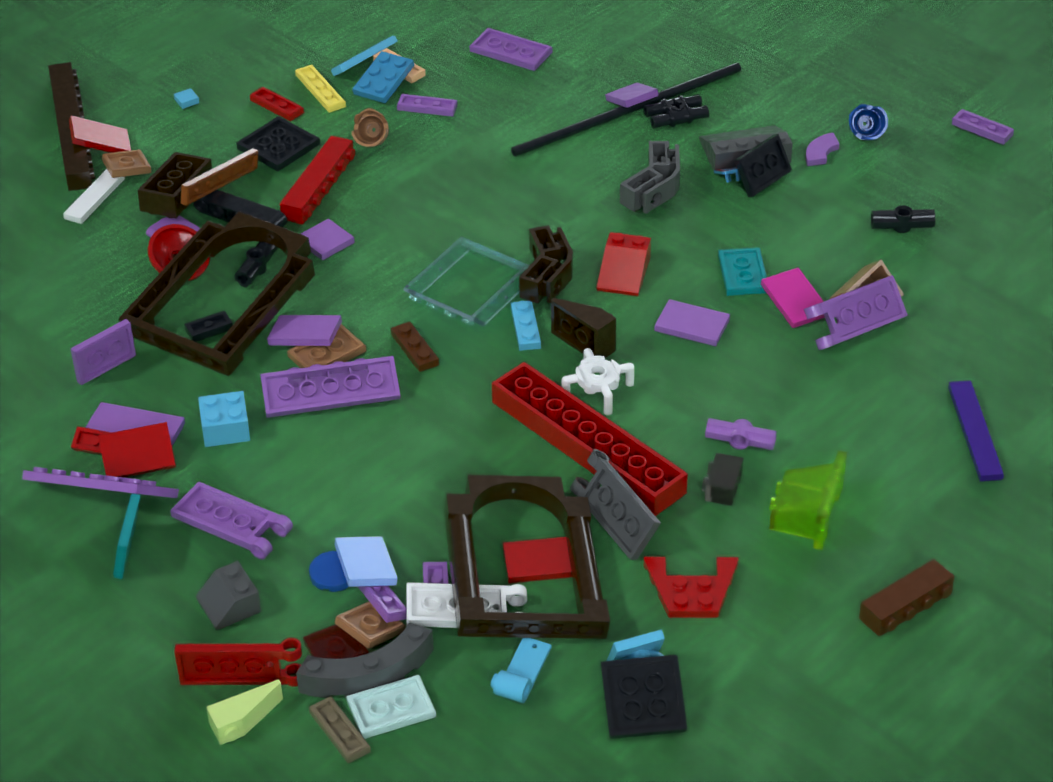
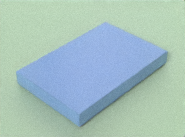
[334,537,398,587]

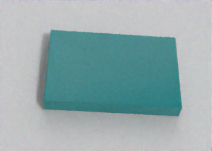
[718,248,767,296]
[113,493,141,579]

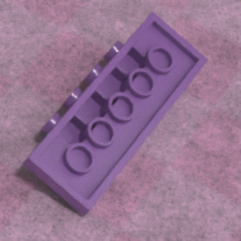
[260,356,400,418]

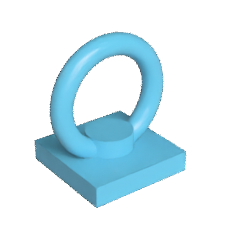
[607,629,665,661]

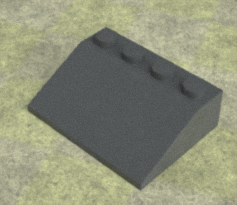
[699,125,793,171]

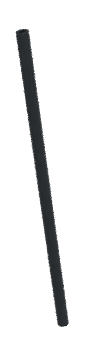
[511,63,741,157]

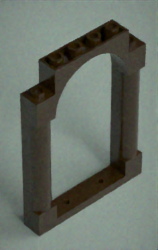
[119,211,315,377]
[444,475,610,639]

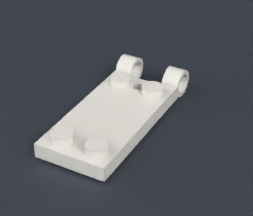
[406,583,527,628]

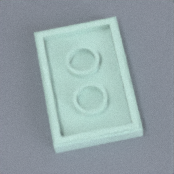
[346,675,436,739]

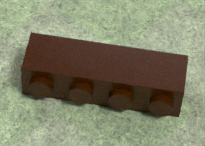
[859,559,955,637]

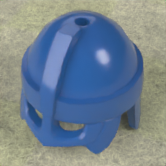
[849,104,888,140]

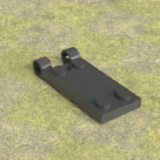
[570,449,661,560]

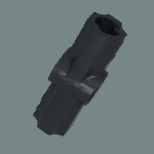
[871,205,936,233]
[234,242,278,287]

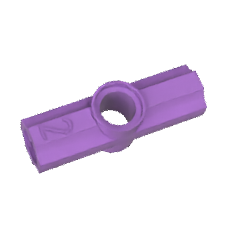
[705,418,777,450]

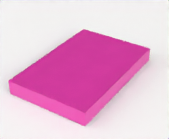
[761,267,825,328]

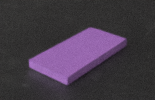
[469,28,552,71]
[85,402,185,446]

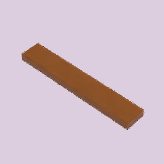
[181,148,258,206]

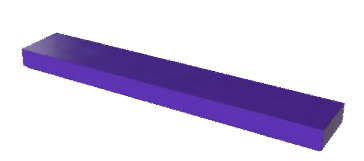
[948,380,1004,481]

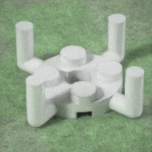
[561,348,634,415]

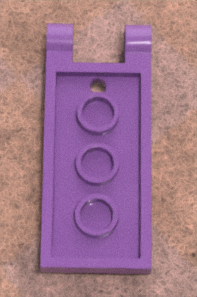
[804,275,908,350]
[170,482,293,560]

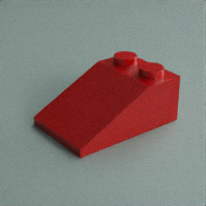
[597,232,651,296]

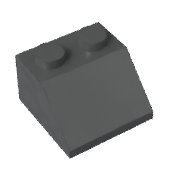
[196,561,261,631]

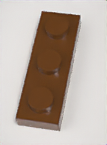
[390,321,439,372]

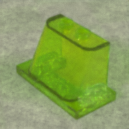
[769,450,847,550]

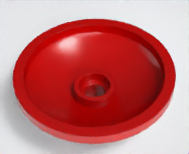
[147,224,210,281]

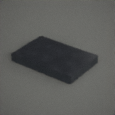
[734,134,792,197]

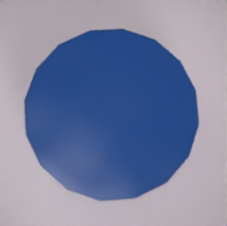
[309,551,349,592]

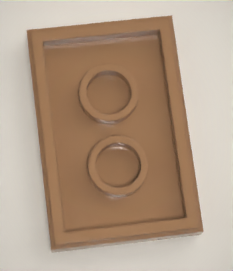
[287,324,366,368]

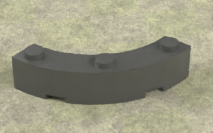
[296,623,434,698]

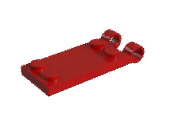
[174,638,302,687]

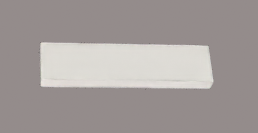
[63,169,125,224]

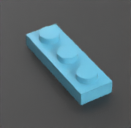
[511,301,541,351]

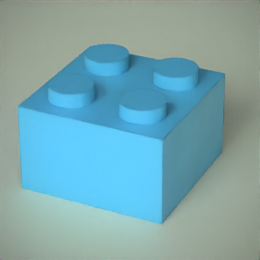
[198,391,250,447]

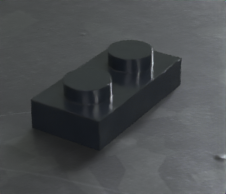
[184,310,233,342]

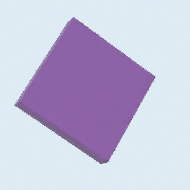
[605,83,658,108]
[301,219,355,260]

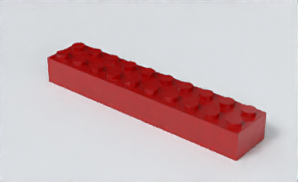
[492,362,688,516]

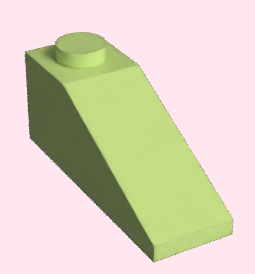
[206,679,283,745]

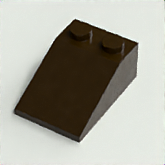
[551,298,616,358]

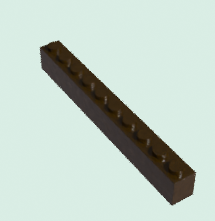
[48,62,95,191]

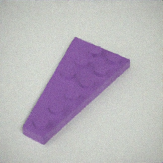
[22,467,179,498]

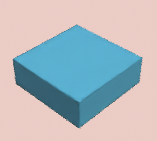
[174,88,199,109]

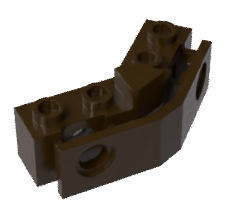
[519,225,573,304]

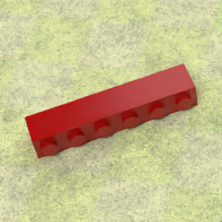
[280,135,355,225]

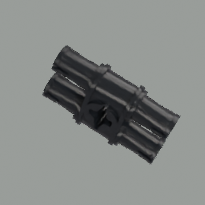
[644,94,709,129]

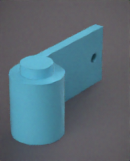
[491,638,552,703]

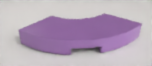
[806,133,839,166]

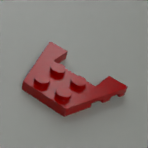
[643,557,739,618]

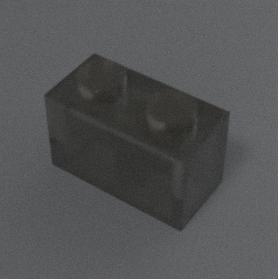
[702,453,744,506]

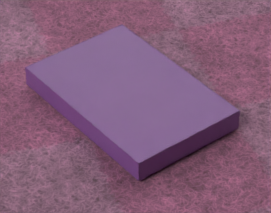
[654,299,730,346]
[267,315,342,346]
[70,319,136,385]

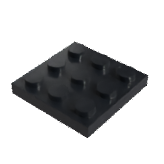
[236,116,320,171]
[600,655,688,739]

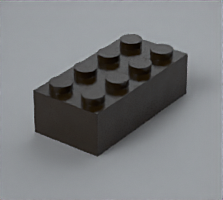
[138,152,212,218]

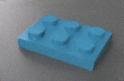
[352,51,414,103]

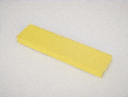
[295,65,346,113]

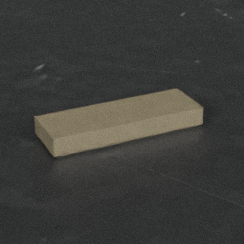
[309,696,371,764]

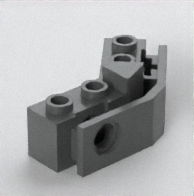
[620,141,680,214]

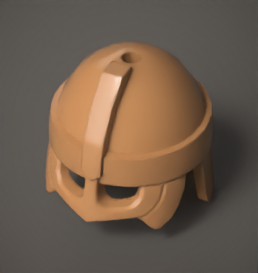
[351,108,389,147]

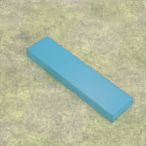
[331,36,398,76]

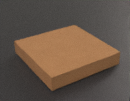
[102,149,151,178]
[335,601,406,649]

